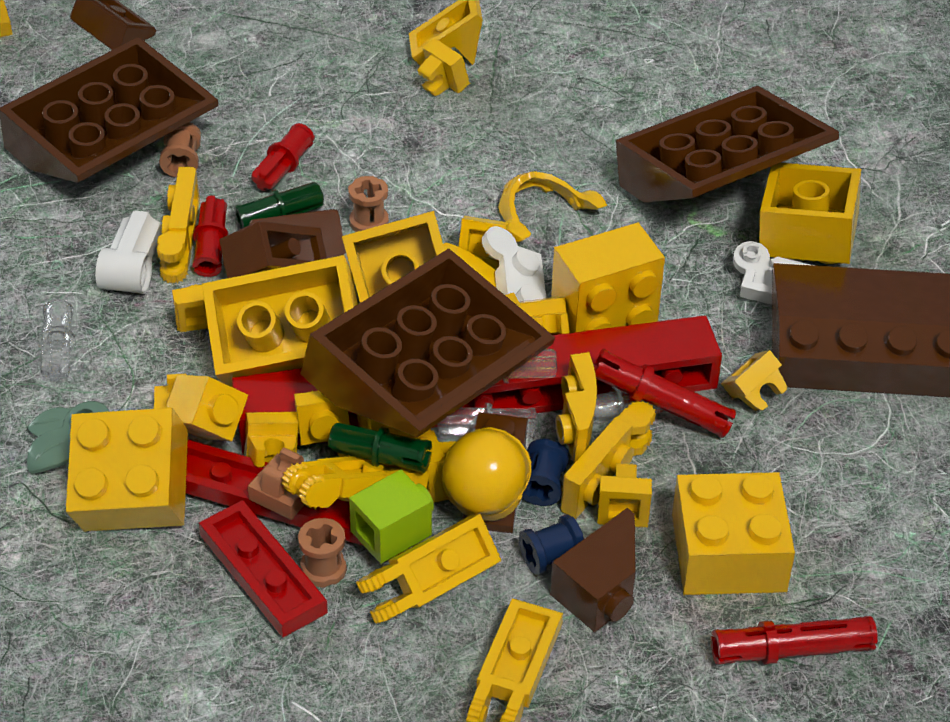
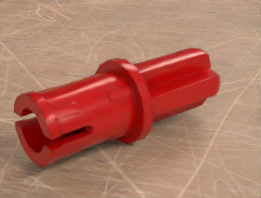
[251,123,315,191]
[192,195,229,277]

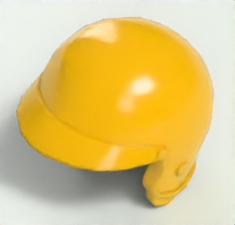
[441,427,532,521]

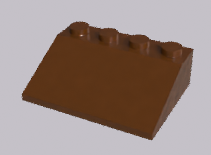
[0,37,219,183]
[616,86,839,203]
[300,248,555,438]
[772,263,950,397]

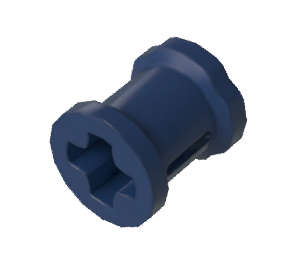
[522,438,570,506]
[519,514,584,575]

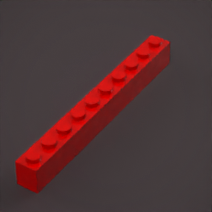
[232,315,722,454]

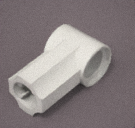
[95,210,162,294]

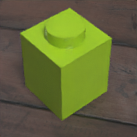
[349,469,434,564]

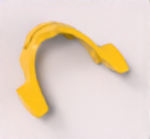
[498,171,607,242]

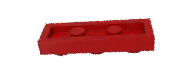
[198,500,328,638]

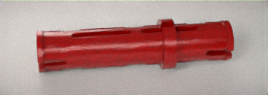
[594,349,736,438]
[711,615,878,665]

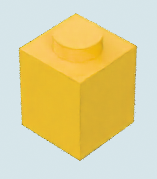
[166,375,248,442]

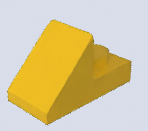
[409,0,483,66]

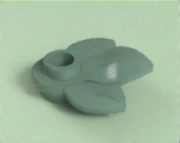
[27,401,110,474]

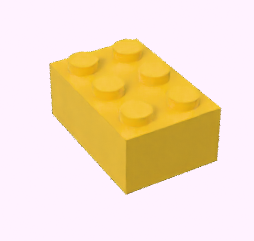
[202,255,358,387]

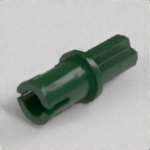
[234,182,324,229]
[328,422,432,473]

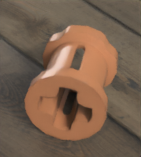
[159,122,201,178]
[348,176,389,232]
[298,518,347,588]

